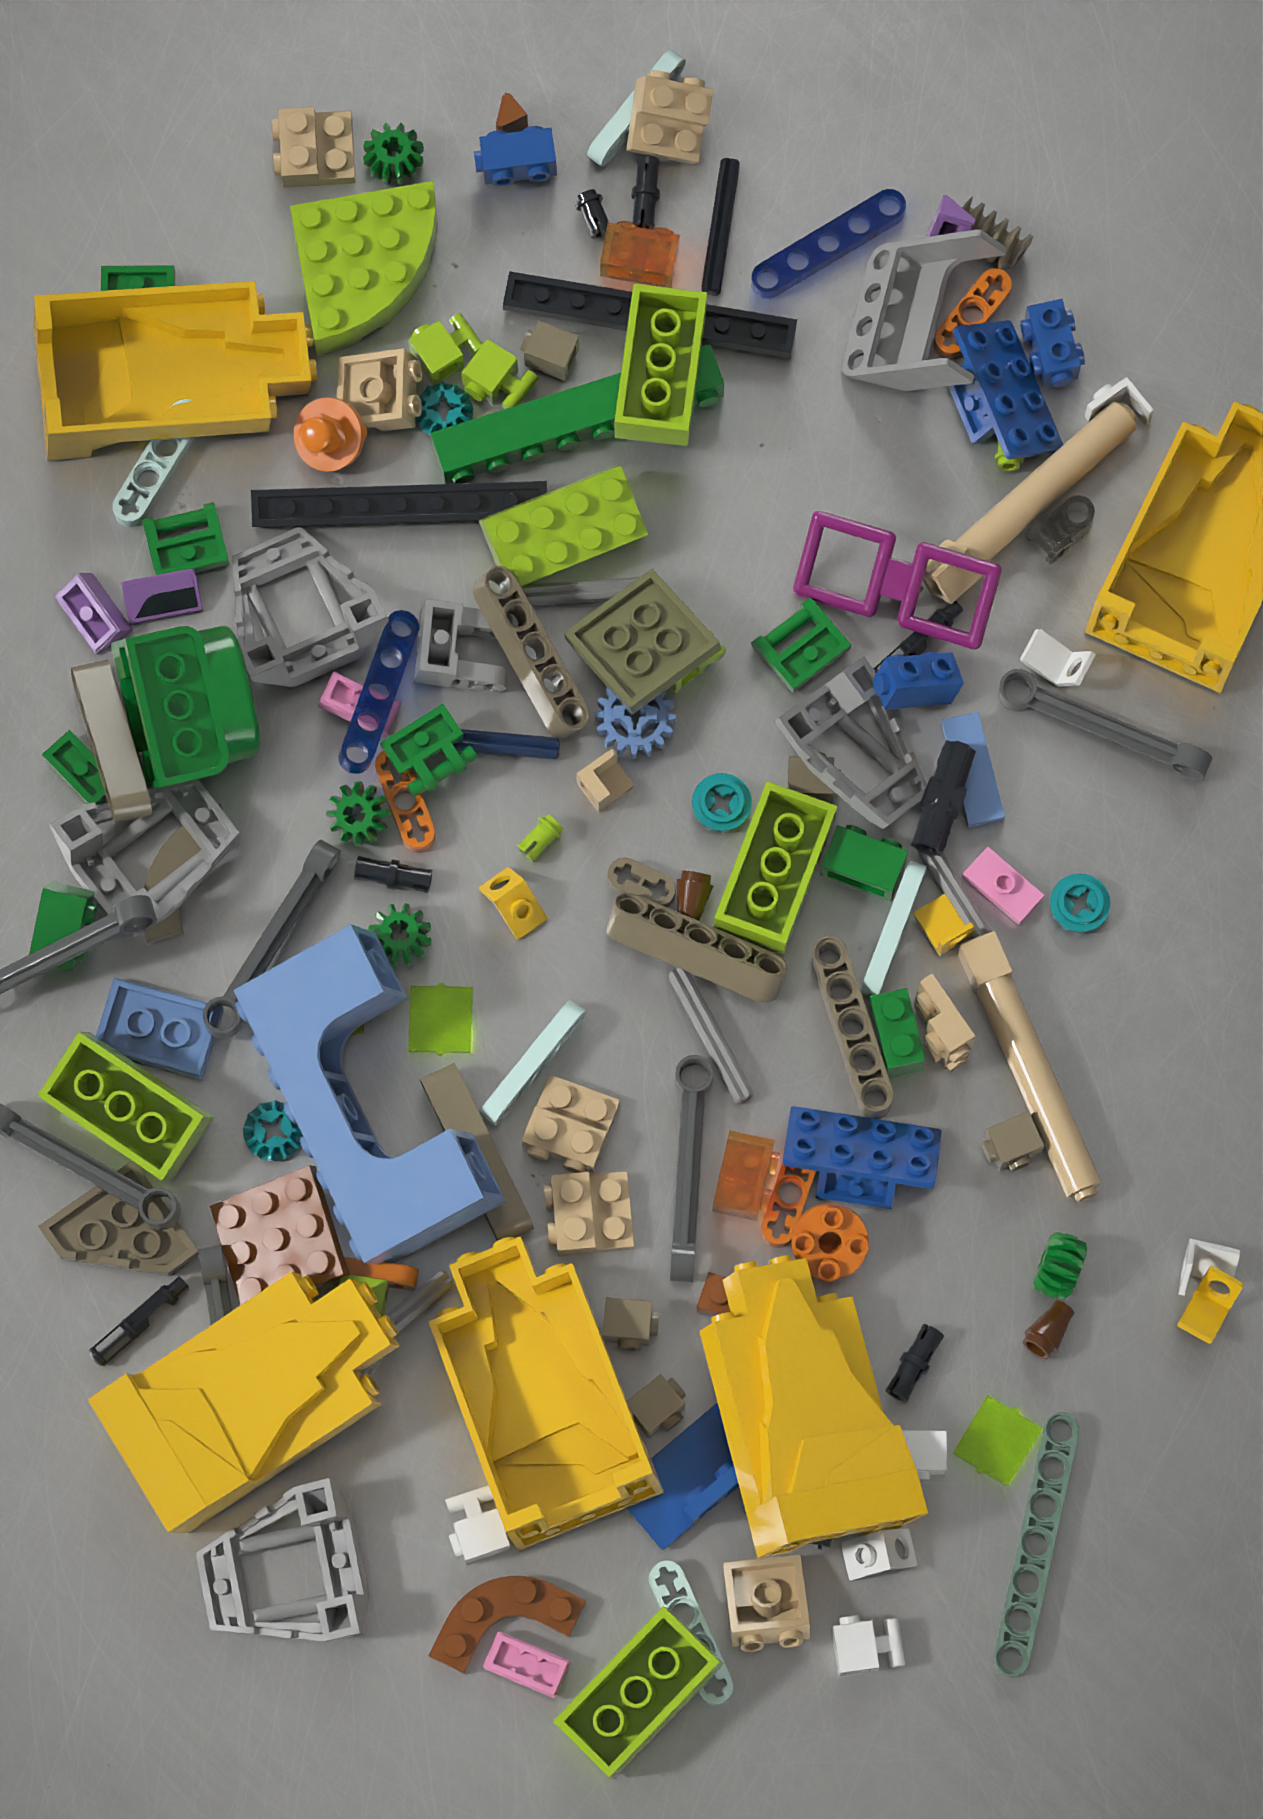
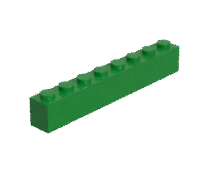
[430,344,724,484]

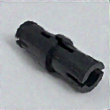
[631,156,660,232]
[354,856,433,893]
[885,1324,944,1403]

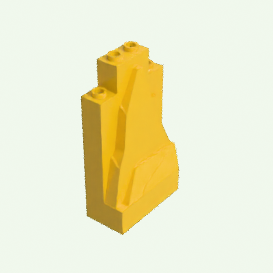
[33,281,317,461]
[1085,401,1263,694]
[428,1236,664,1551]
[699,1255,928,1558]
[87,1272,399,1533]

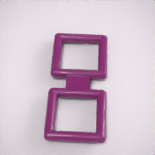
[793,510,1002,650]

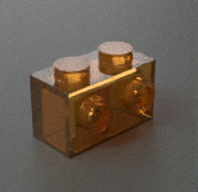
[600,221,680,288]
[712,1130,780,1221]

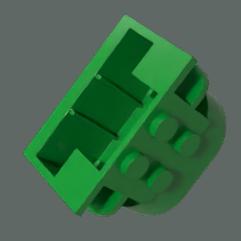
[110,625,260,789]

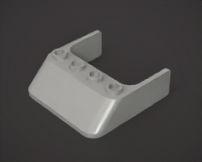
[842,229,1006,391]

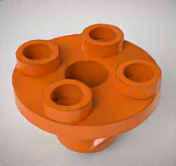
[294,397,367,472]
[791,1203,869,1282]

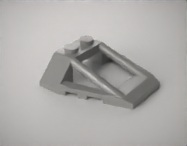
[232,526,389,687]
[774,656,927,829]
[50,779,239,938]
[195,1478,370,1642]

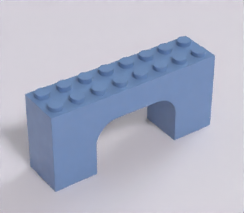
[234,924,506,1265]

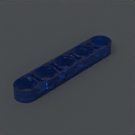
[751,189,906,299]
[338,610,419,774]

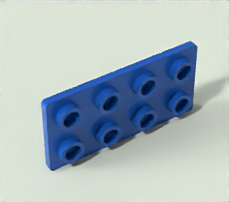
[948,320,1064,459]
[782,1106,942,1209]
[626,1402,739,1550]

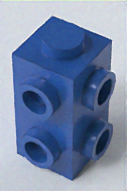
[474,126,557,187]
[1020,298,1085,387]
[873,652,964,710]

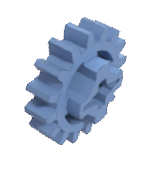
[595,687,676,759]

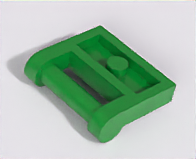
[142,502,230,575]
[751,598,851,693]

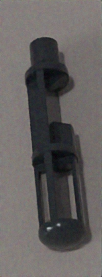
[873,601,963,673]
[89,1276,189,1366]

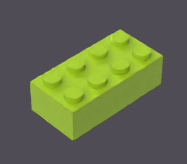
[614,284,707,447]
[478,465,648,586]
[713,781,838,955]
[37,1032,214,1181]
[553,1606,724,1779]

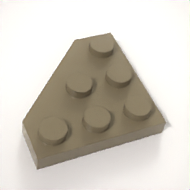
[38,1160,199,1276]

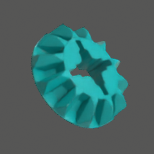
[415,381,473,436]
[692,773,752,833]
[1050,873,1111,934]
[243,1100,303,1161]

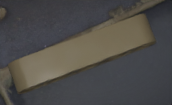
[473,566,590,739]
[71,659,152,823]
[605,893,787,1003]
[812,936,894,1119]
[420,1063,534,1241]

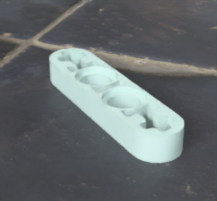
[587,49,686,167]
[113,399,195,527]
[860,860,927,998]
[480,1000,587,1126]
[649,1560,733,1706]

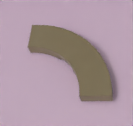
[144,803,223,945]

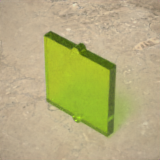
[408,983,473,1056]
[953,1395,1042,1487]

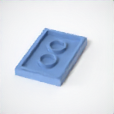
[96,978,224,1081]

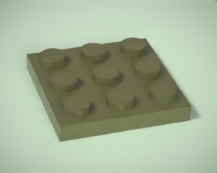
[564,569,721,714]

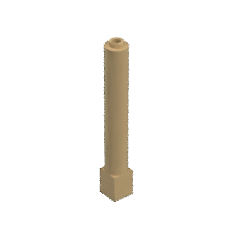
[923,402,1136,604]
[957,931,1102,1202]

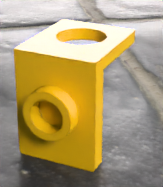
[478,867,548,940]
[913,894,975,956]
[1177,1265,1244,1344]

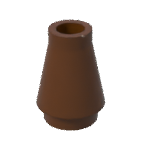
[677,870,714,921]
[1023,1300,1074,1359]

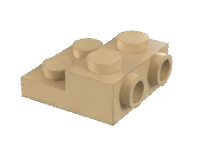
[626,70,714,164]
[271,107,356,188]
[337,348,423,432]
[914,973,975,1072]
[521,1074,620,1173]
[544,1171,634,1256]
[723,1554,810,1652]

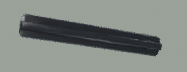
[701,158,740,296]

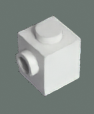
[902,1430,947,1482]

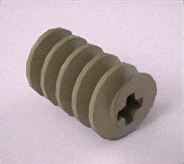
[962,196,1033,270]

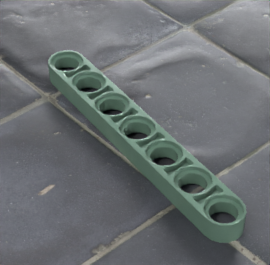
[993,1412,1079,1678]

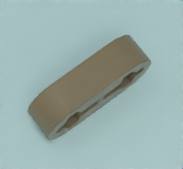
[607,857,676,908]

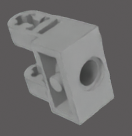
[413,599,513,692]

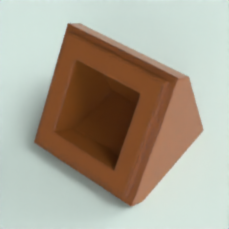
[496,93,528,133]

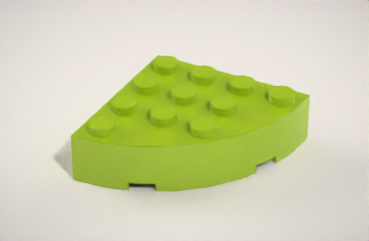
[290,181,438,357]

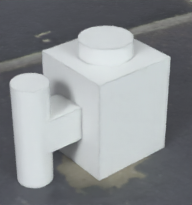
[445,1485,511,1565]
[832,1615,906,1677]

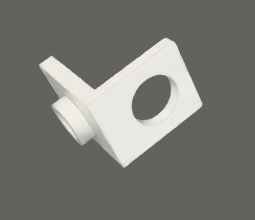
[1084,377,1154,425]
[1020,629,1096,687]
[1179,1239,1240,1296]
[841,1528,917,1580]

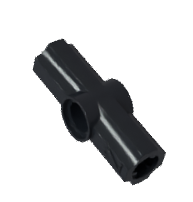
[910,740,976,856]

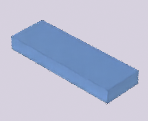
[941,712,1005,828]

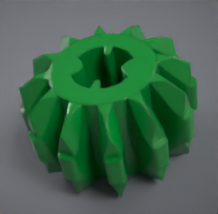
[363,122,424,185]
[326,781,391,846]
[368,903,432,968]
[1033,1232,1087,1300]

